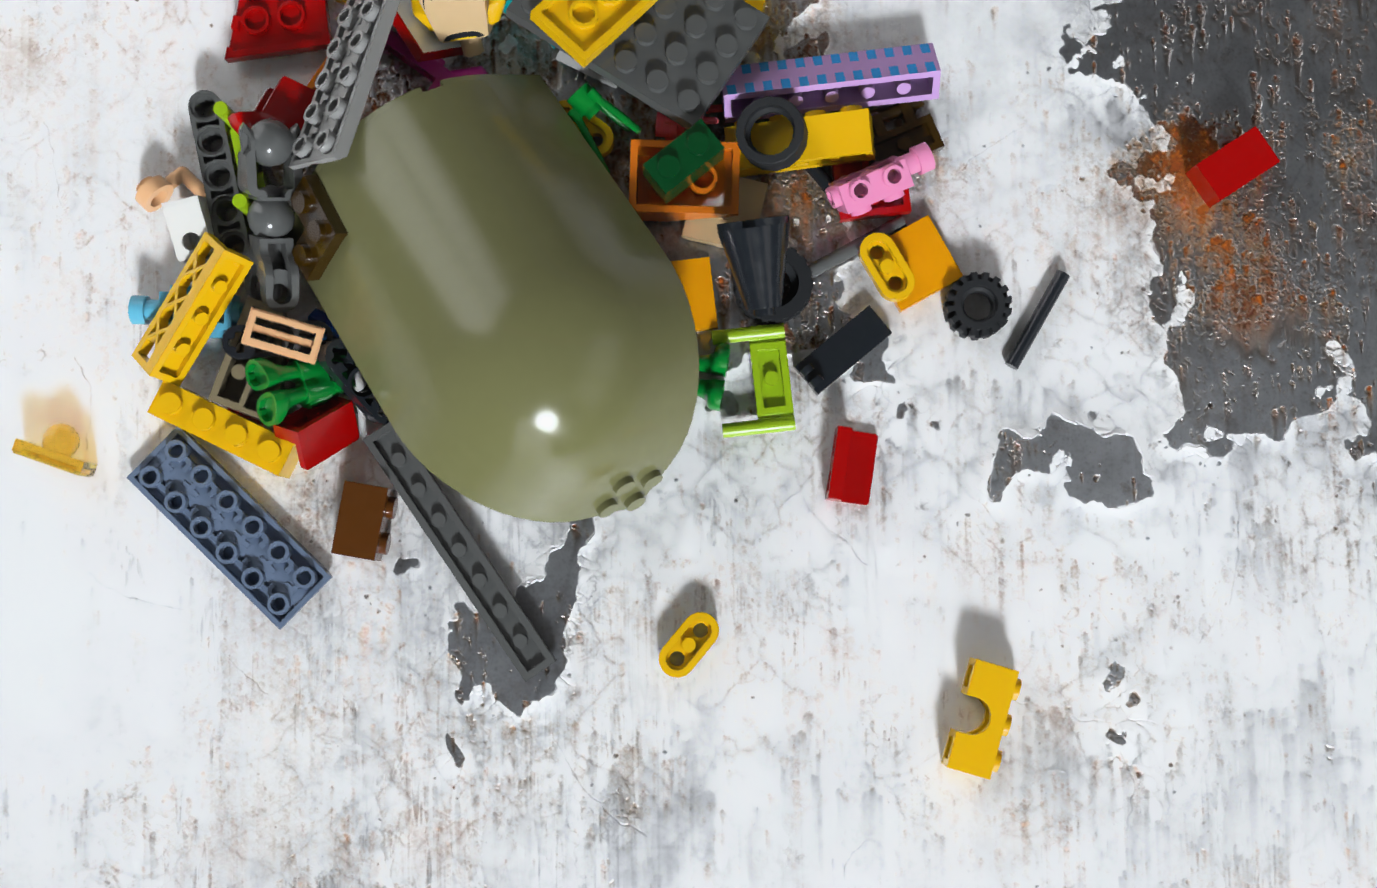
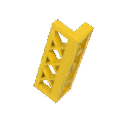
[131,231,254,386]

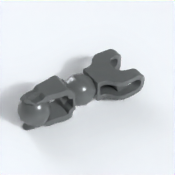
[237,119,303,313]

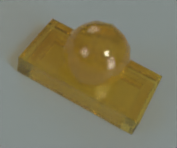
[12,423,98,477]

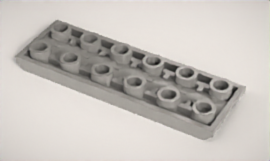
[289,0,400,170]

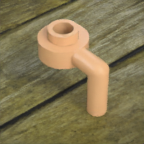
[135,166,206,212]

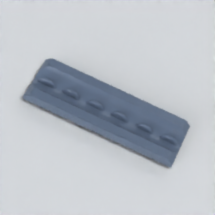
[126,427,332,630]

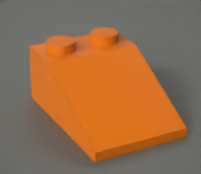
[629,139,740,222]

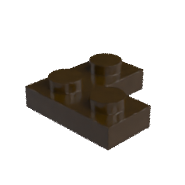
[290,174,348,281]

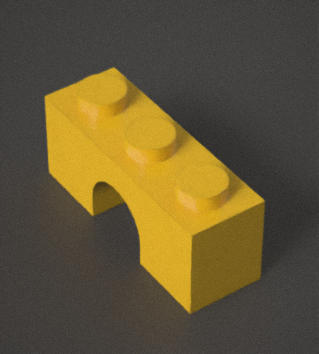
[941,657,1022,780]

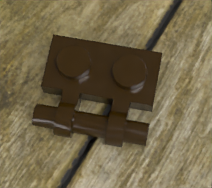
[869,101,945,168]

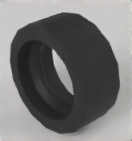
[735,96,808,171]

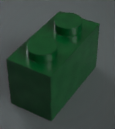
[643,119,725,204]

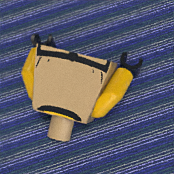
[411,0,507,57]

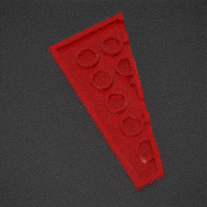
[224,0,332,63]

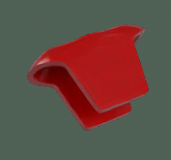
[227,76,319,165]

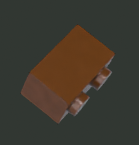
[331,481,398,561]

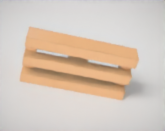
[241,307,325,365]

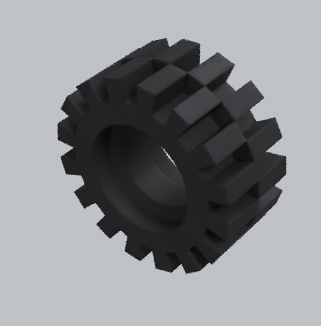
[943,272,1012,340]

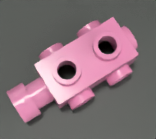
[825,142,935,216]

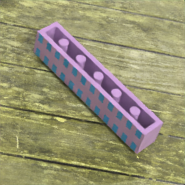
[720,43,941,123]

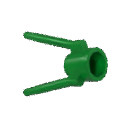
[567,81,642,174]

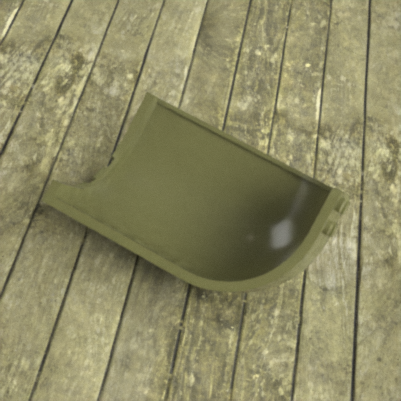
[287,74,699,523]

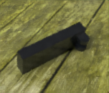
[794,306,892,396]

